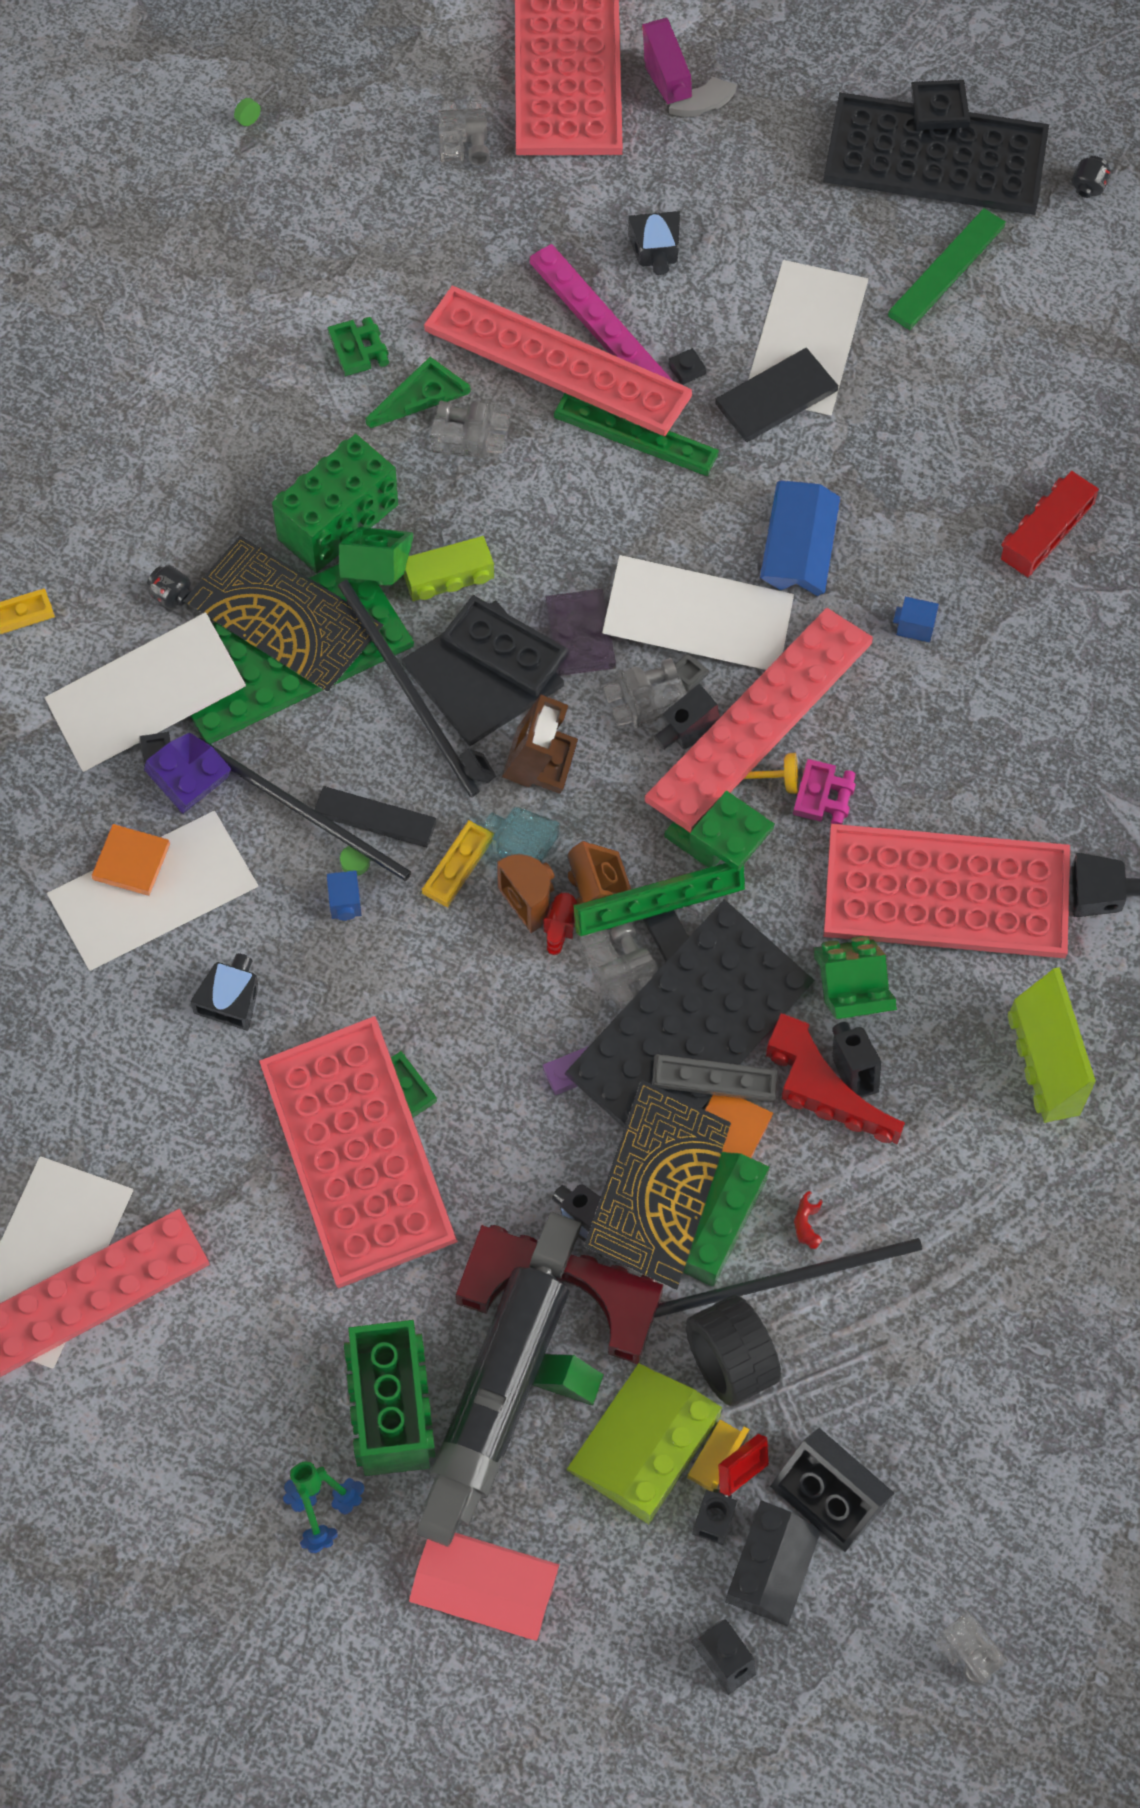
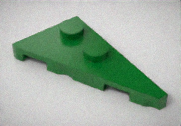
[365,357,471,428]

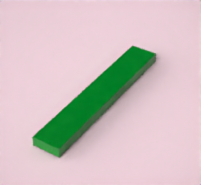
[888,208,1006,330]
[554,393,719,476]
[574,863,745,937]

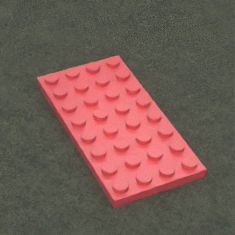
[515,0,623,155]
[823,824,1070,959]
[259,1016,458,1289]

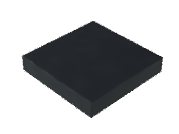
[911,80,970,130]

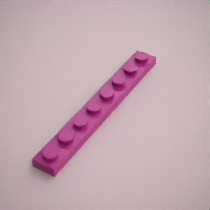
[530,244,673,381]

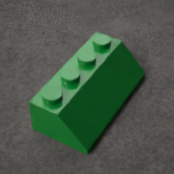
[683,1152,770,1287]

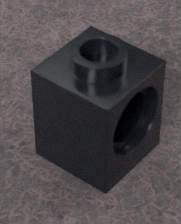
[692,1489,738,1545]

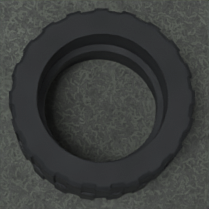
[685,1295,781,1406]

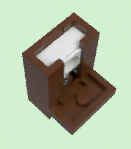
[502,695,578,794]

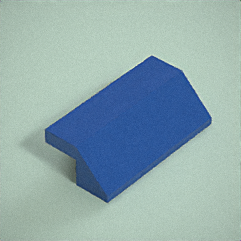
[760,480,840,596]

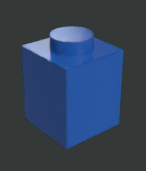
[893,596,939,643]
[326,871,362,921]

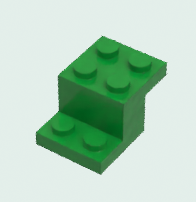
[664,790,775,871]
[813,936,897,1019]

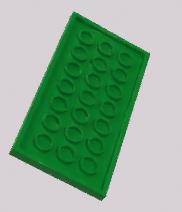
[190,564,414,744]

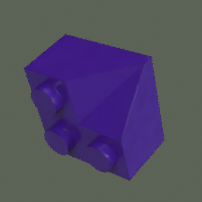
[144,732,231,814]

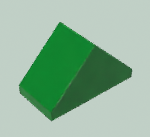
[533,1354,604,1406]

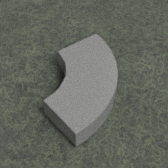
[669,77,737,117]

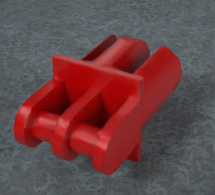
[544,893,577,955]

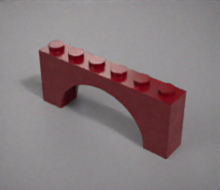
[456,1225,664,1364]

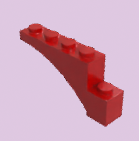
[766,1013,905,1144]

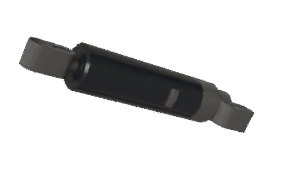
[417,1211,582,1547]

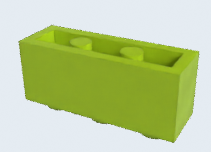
[403,536,494,601]

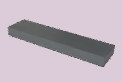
[652,1054,778,1102]

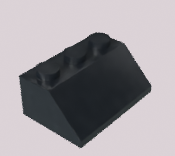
[770,1428,895,1552]
[725,1500,821,1626]

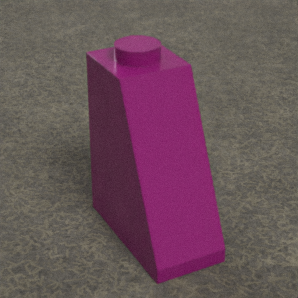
[642,17,692,104]

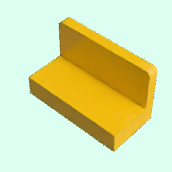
[687,1420,750,1492]

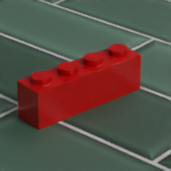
[1001,470,1099,578]

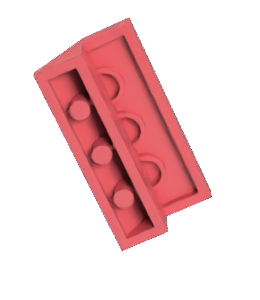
[409,1533,560,1641]

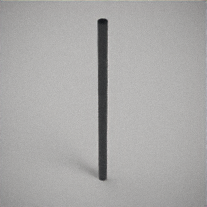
[338,580,480,797]
[199,737,411,881]
[654,1238,922,1318]

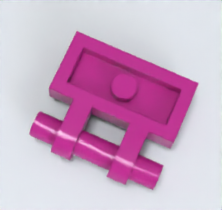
[793,759,856,825]

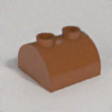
[567,841,631,905]
[497,854,555,933]

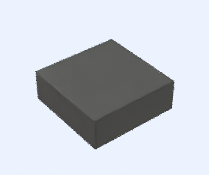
[675,653,709,692]

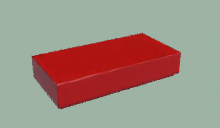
[718,1434,769,1496]

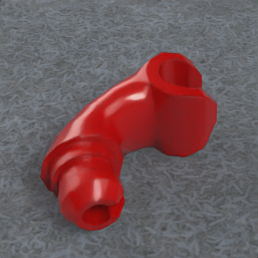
[794,1191,823,1250]

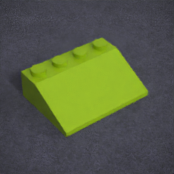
[1008,967,1096,1123]
[567,1363,722,1525]

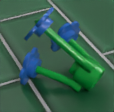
[283,1461,365,1553]

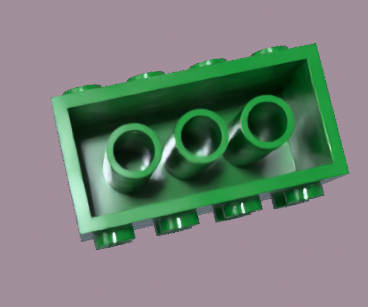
[272,433,398,574]
[344,1320,436,1476]

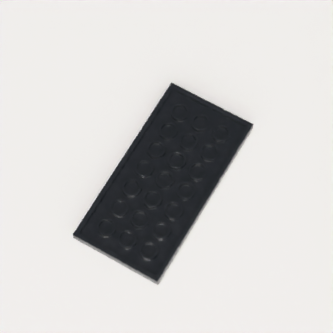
[823,92,1049,215]
[564,899,815,1128]

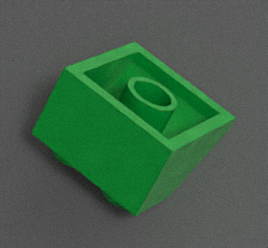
[339,527,413,585]

